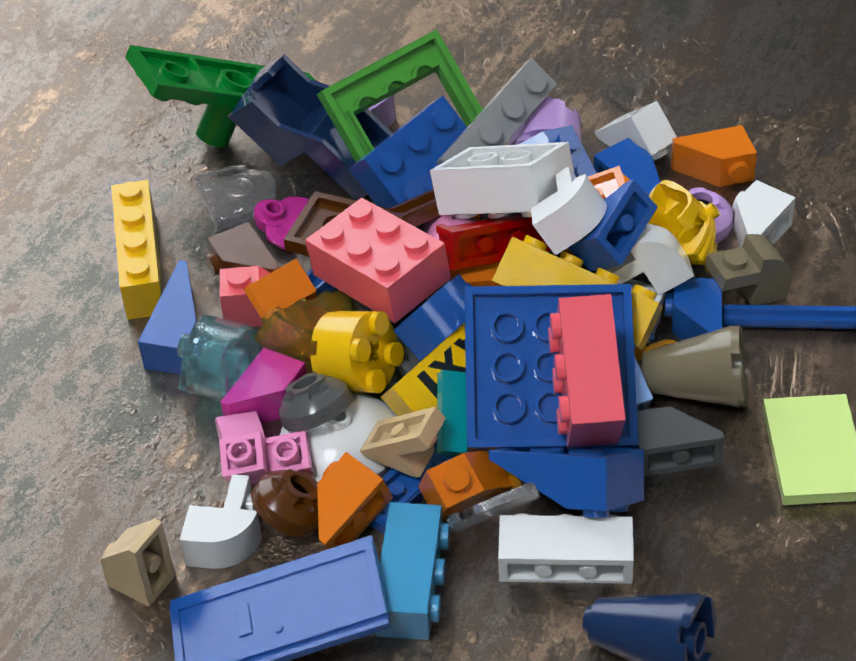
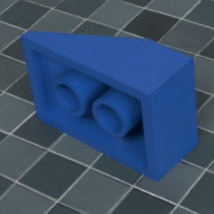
[489,447,644,518]

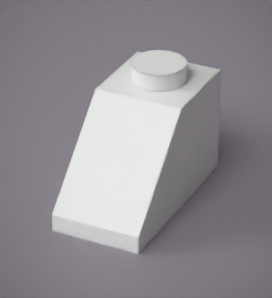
[594,101,676,161]
[732,180,795,247]

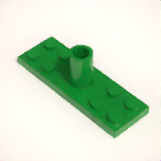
[125,45,316,148]

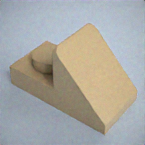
[360,407,446,477]

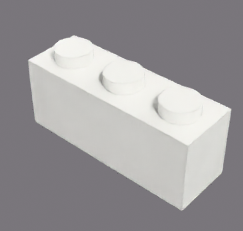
[498,513,634,584]

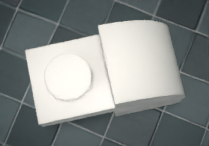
[531,166,607,255]
[604,224,694,295]
[180,474,262,569]

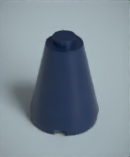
[582,593,716,661]

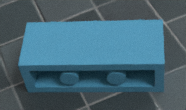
[375,502,450,640]

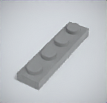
[436,58,557,165]

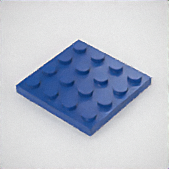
[464,284,639,452]

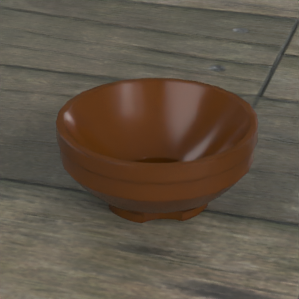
[251,469,319,538]

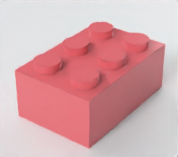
[305,198,451,323]
[548,294,625,448]

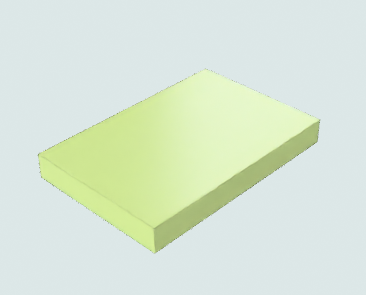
[762,394,856,505]

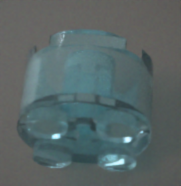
[177,315,262,401]

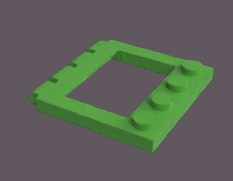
[317,29,483,162]

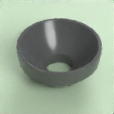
[279,372,353,432]

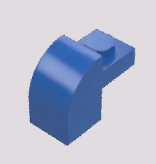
[393,274,471,361]

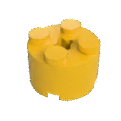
[310,311,404,393]

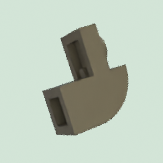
[705,234,792,305]

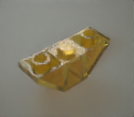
[253,290,352,365]

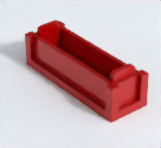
[436,213,552,271]

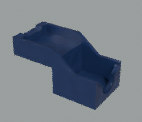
[228,54,392,201]

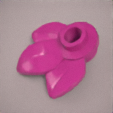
[253,196,309,250]

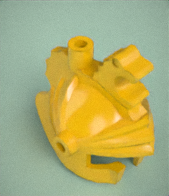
[648,180,721,272]

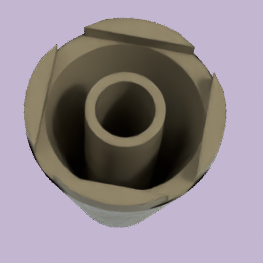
[637,325,748,407]

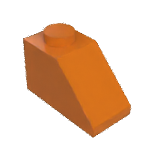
[671,125,757,187]
[418,450,513,521]
[317,452,393,550]

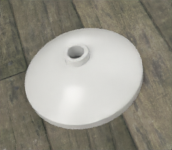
[280,392,397,482]

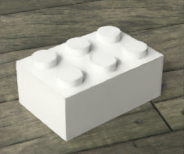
[430,142,574,219]

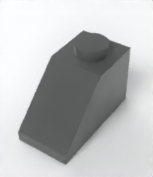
[637,406,724,477]

